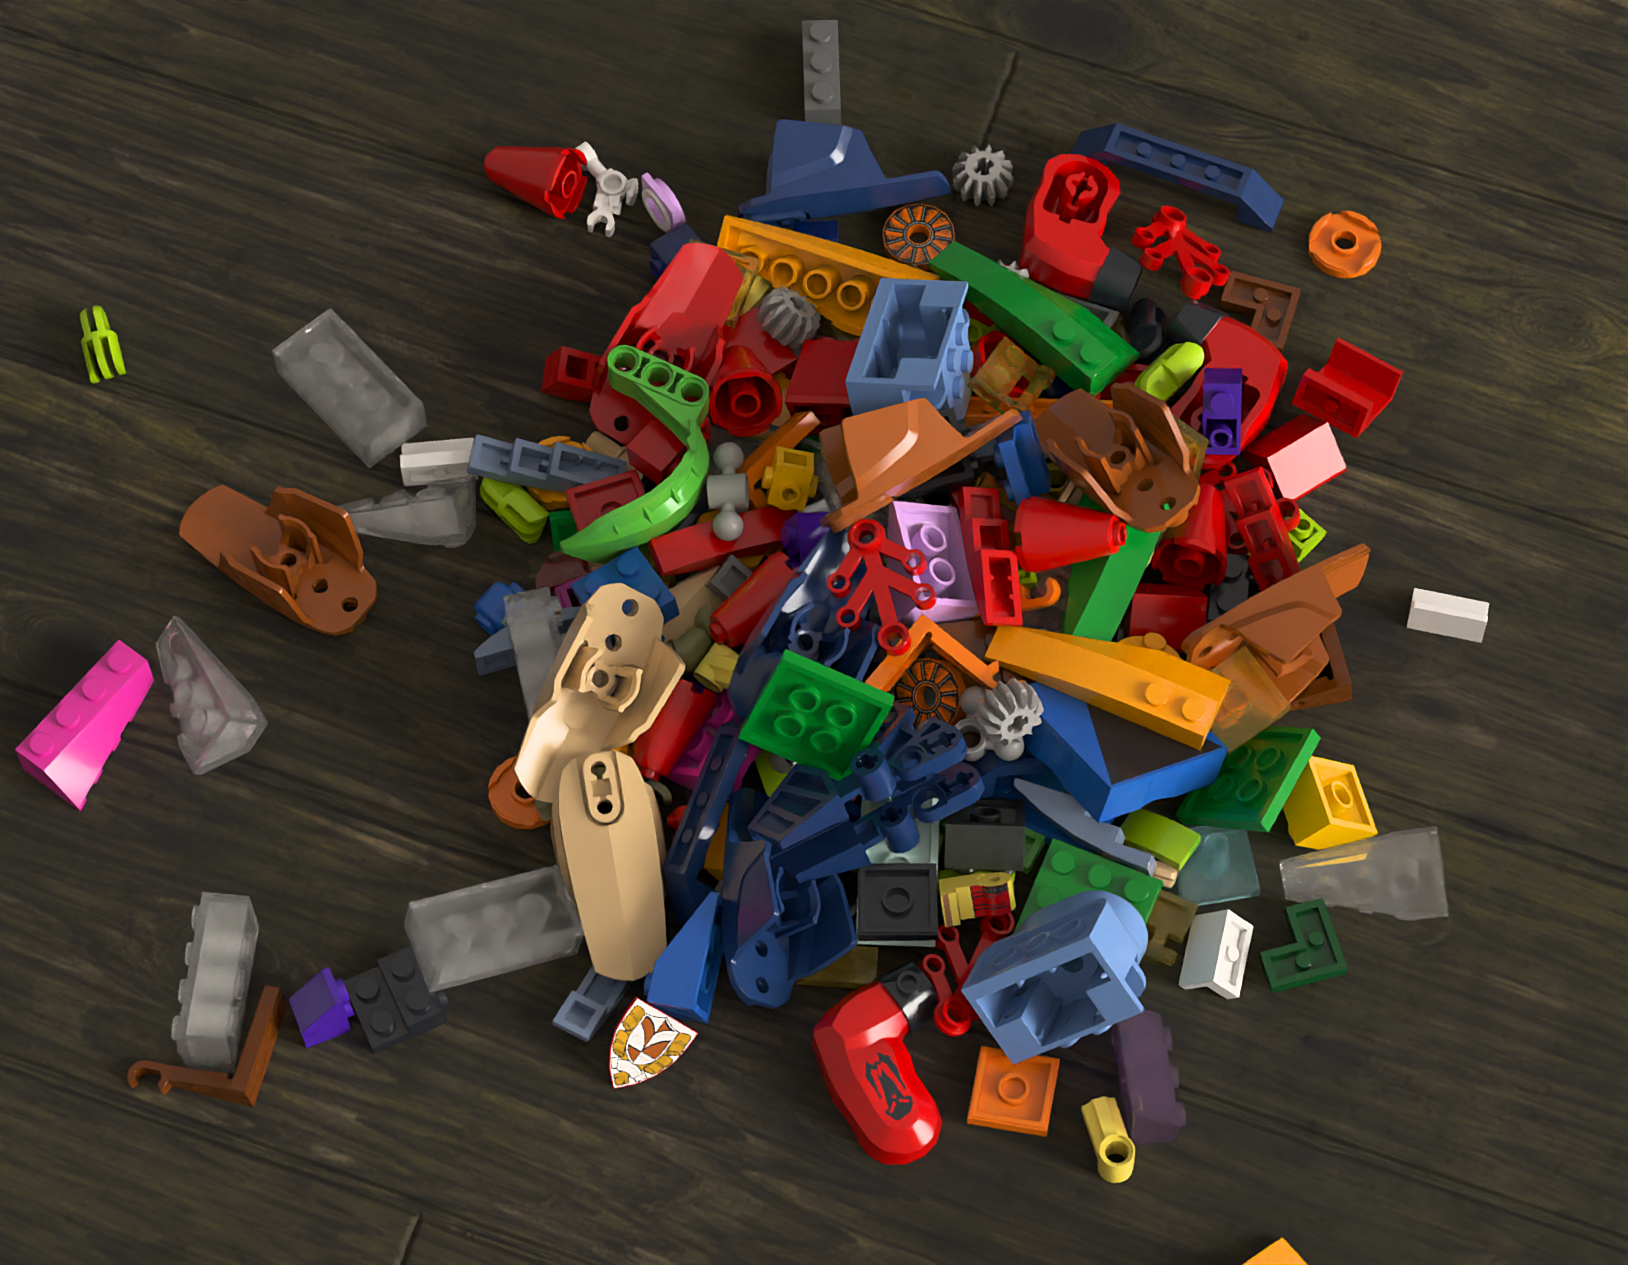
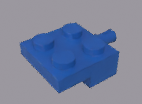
[993,410,1051,507]
[571,546,680,649]

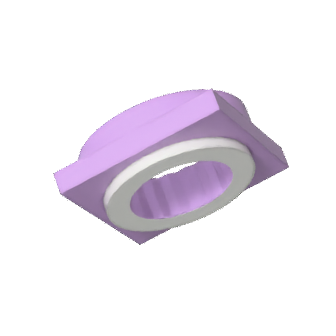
[641,172,685,242]

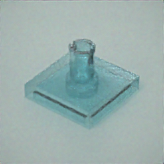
[1176,826,1261,908]

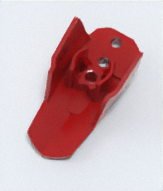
[589,243,744,446]

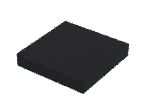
[857,863,938,941]

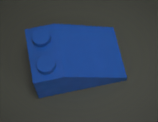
[644,892,724,1024]

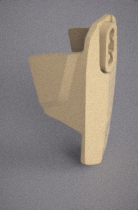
[513,582,685,803]
[550,750,667,981]

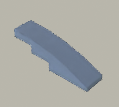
[466,434,627,492]
[1013,778,1157,876]

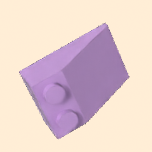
[887,501,979,627]

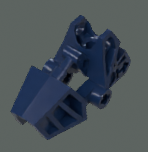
[747,701,985,883]

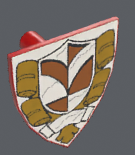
[608,996,698,1089]

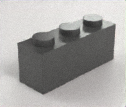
[802,20,841,125]

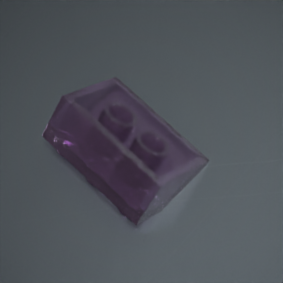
[1111,1009,1186,1145]

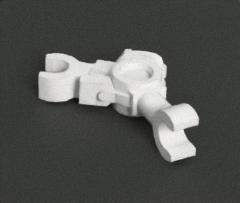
[575,141,638,237]

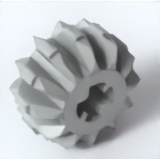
[952,145,1013,207]
[756,286,821,349]
[974,678,1044,747]

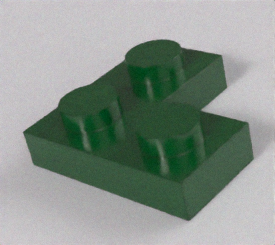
[1259,898,1348,993]

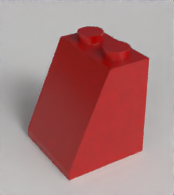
[784,337,860,436]

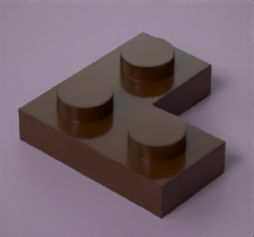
[1220,270,1301,354]

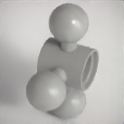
[707,442,749,541]
[916,686,1025,761]

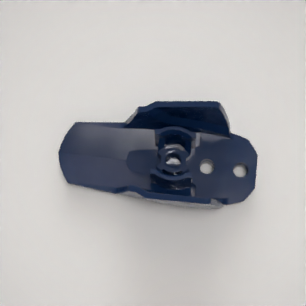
[736,119,951,228]
[727,530,884,721]
[722,788,857,1010]

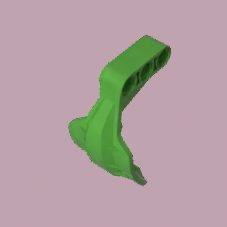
[560,345,709,564]

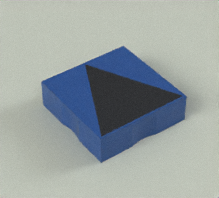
[1022,682,1228,823]

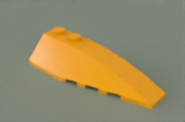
[717,215,941,337]
[984,626,1231,750]

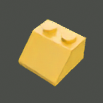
[1283,756,1378,850]

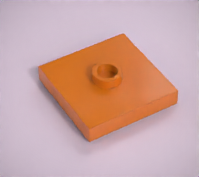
[967,1046,1060,1137]

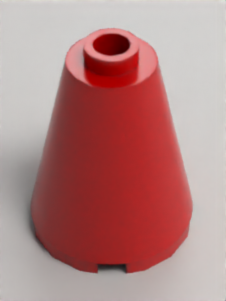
[484,146,588,220]
[708,345,783,437]
[1151,484,1227,590]
[1014,496,1127,573]
[708,551,798,648]
[632,679,718,782]

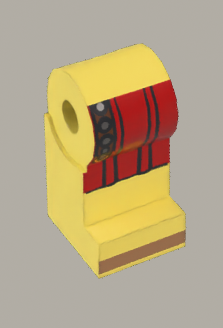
[939,872,1016,927]

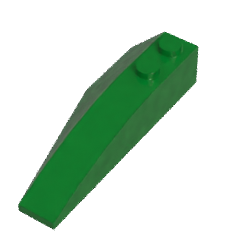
[928,241,1140,397]
[1061,492,1170,642]

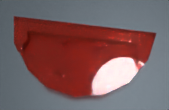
[535,550,605,597]

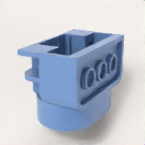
[845,278,973,420]
[961,890,1148,1065]

